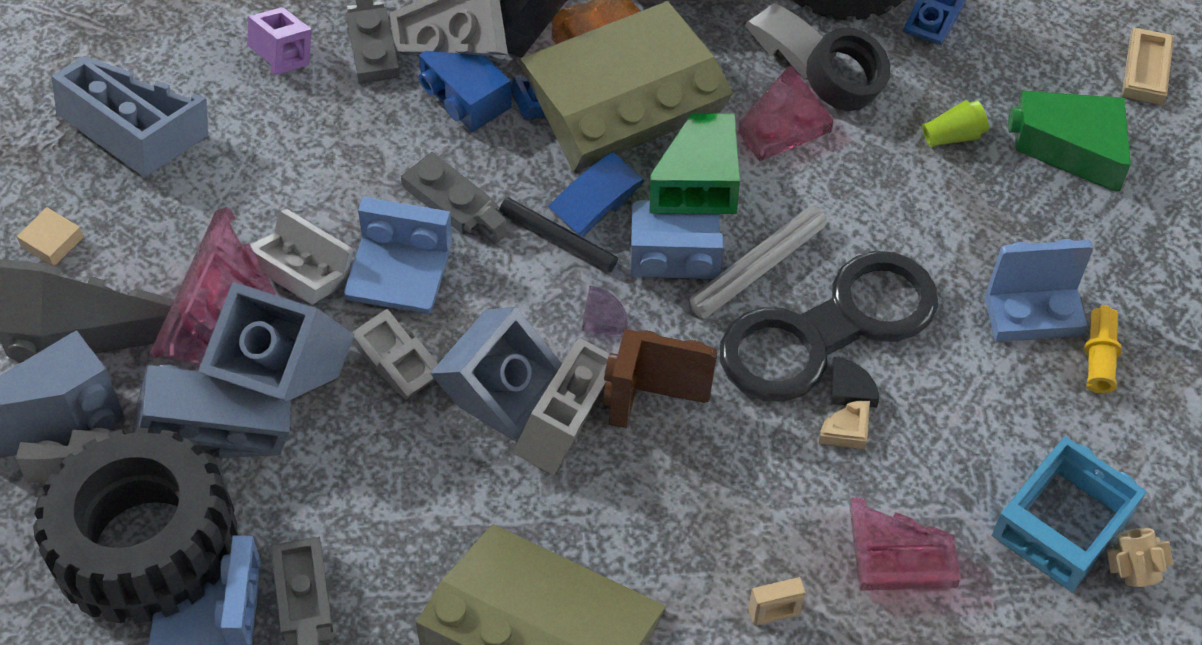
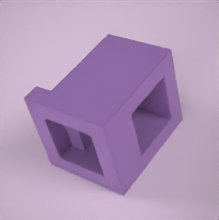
[247,7,312,75]

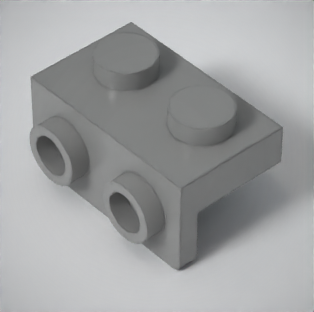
[243,209,353,305]

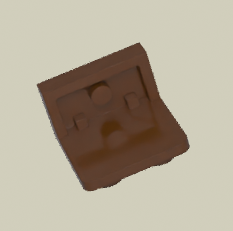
[602,329,718,428]

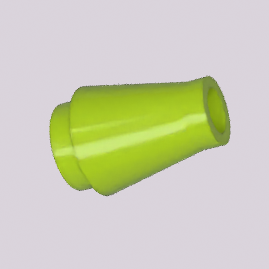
[922,100,989,148]

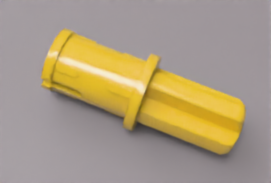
[1084,305,1122,394]

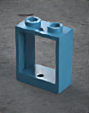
[991,436,1147,593]

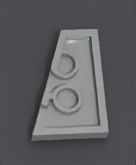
[390,0,508,55]

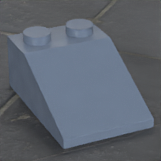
[0,330,125,458]

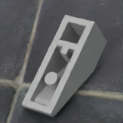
[512,337,609,475]

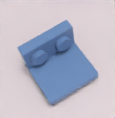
[344,197,453,314]
[985,239,1093,342]
[149,536,262,645]

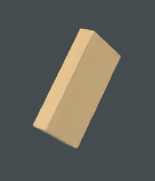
[1122,27,1174,105]

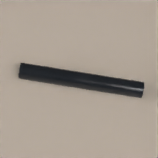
[500,197,618,272]

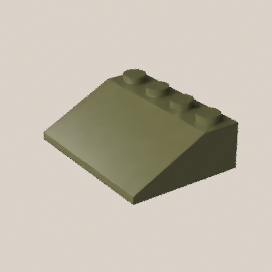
[519,1,733,173]
[416,524,666,645]

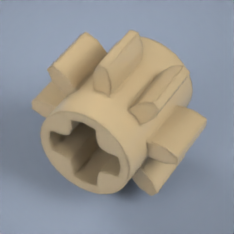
[1107,528,1173,587]

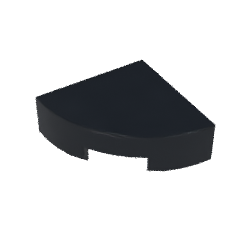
[831,357,879,408]

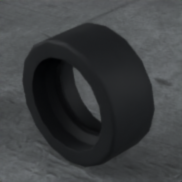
[806,27,891,111]

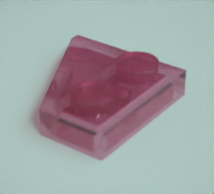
[738,66,834,162]
[849,497,961,591]

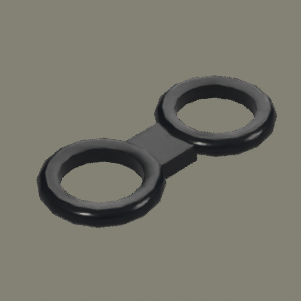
[720,251,938,402]

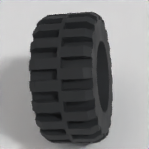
[33,428,238,624]

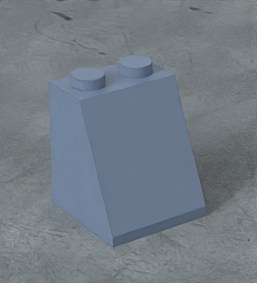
[198,282,355,402]

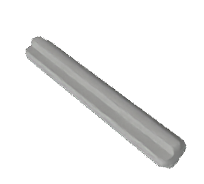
[689,206,827,319]

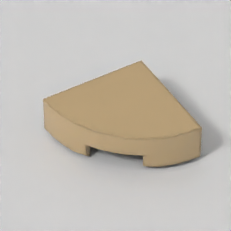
[818,401,870,450]

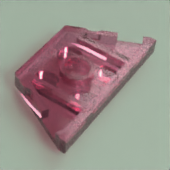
[150,207,276,365]

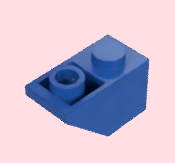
[419,51,512,132]

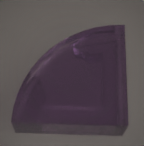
[582,286,628,337]

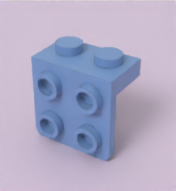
[630,200,723,279]

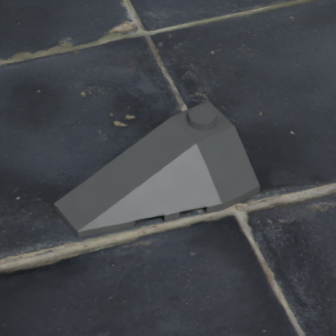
[0,259,199,361]

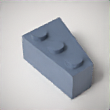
[51,56,208,177]
[132,365,291,458]

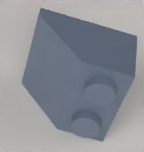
[430,307,562,439]

